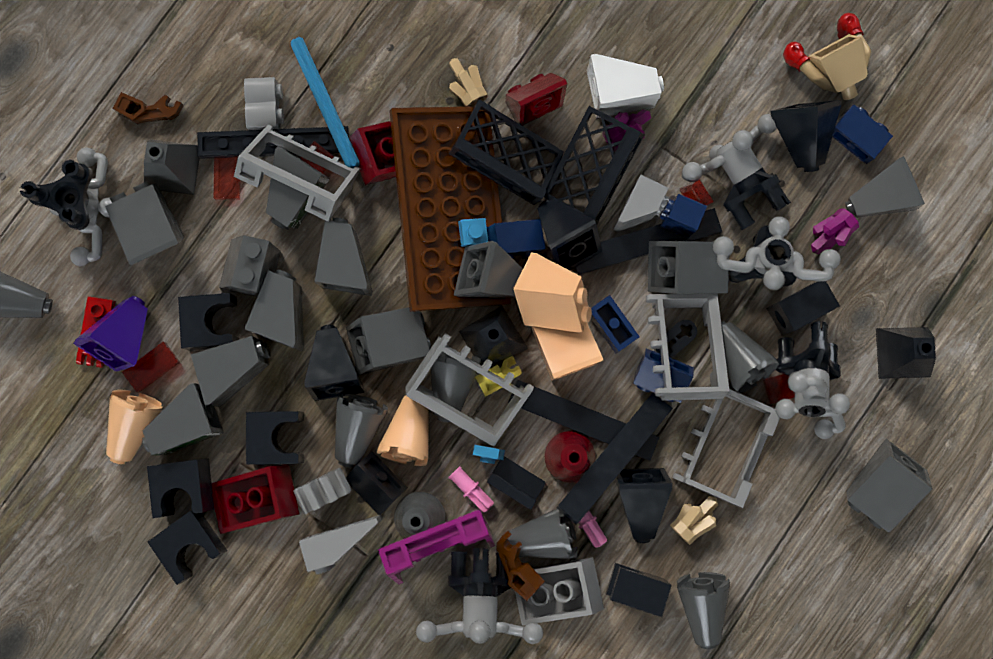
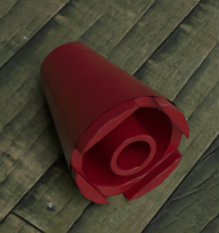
[544,431,596,483]

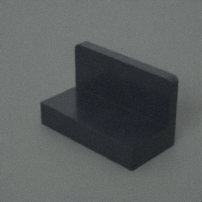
[346,451,408,515]
[487,456,545,510]

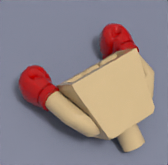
[783,13,871,100]

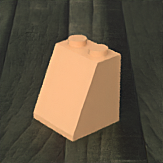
[513,253,592,332]
[531,322,603,381]

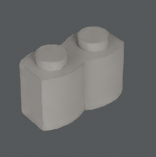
[244,77,284,130]

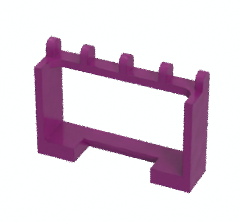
[378,509,495,585]

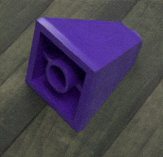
[73,296,148,372]

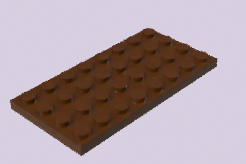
[389,107,511,312]

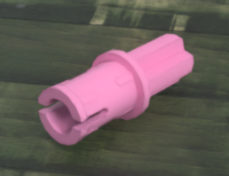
[448,466,494,513]
[578,511,607,548]

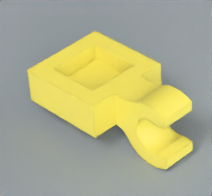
[475,356,522,397]

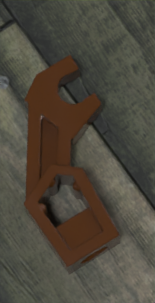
[112,92,184,124]
[496,531,545,601]

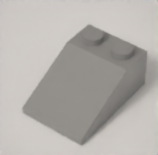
[299,515,383,574]
[515,557,604,626]

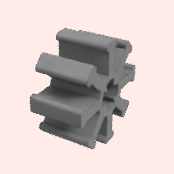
[293,467,352,514]

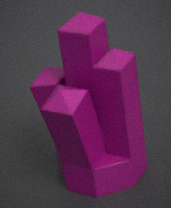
[602,109,651,151]
[811,208,859,255]

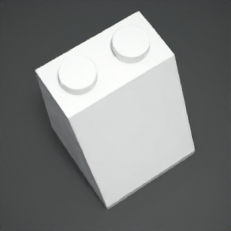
[587,54,664,118]

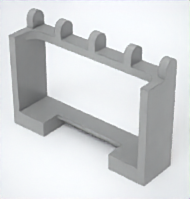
[234,124,360,221]
[646,293,729,400]
[405,334,534,447]
[672,389,780,508]

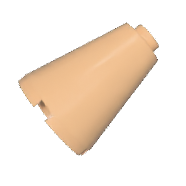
[106,390,163,464]
[377,395,429,466]

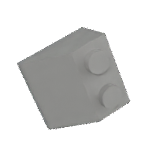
[613,175,670,232]

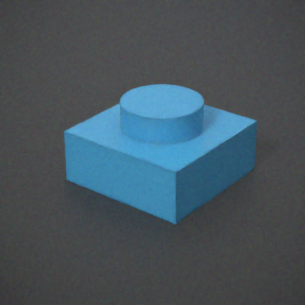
[458,218,488,247]
[473,445,505,464]

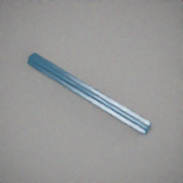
[291,37,359,169]

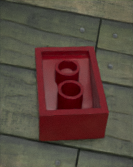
[505,73,568,126]
[349,121,396,185]
[212,464,300,534]

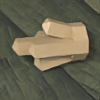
[449,58,488,107]
[670,496,718,545]

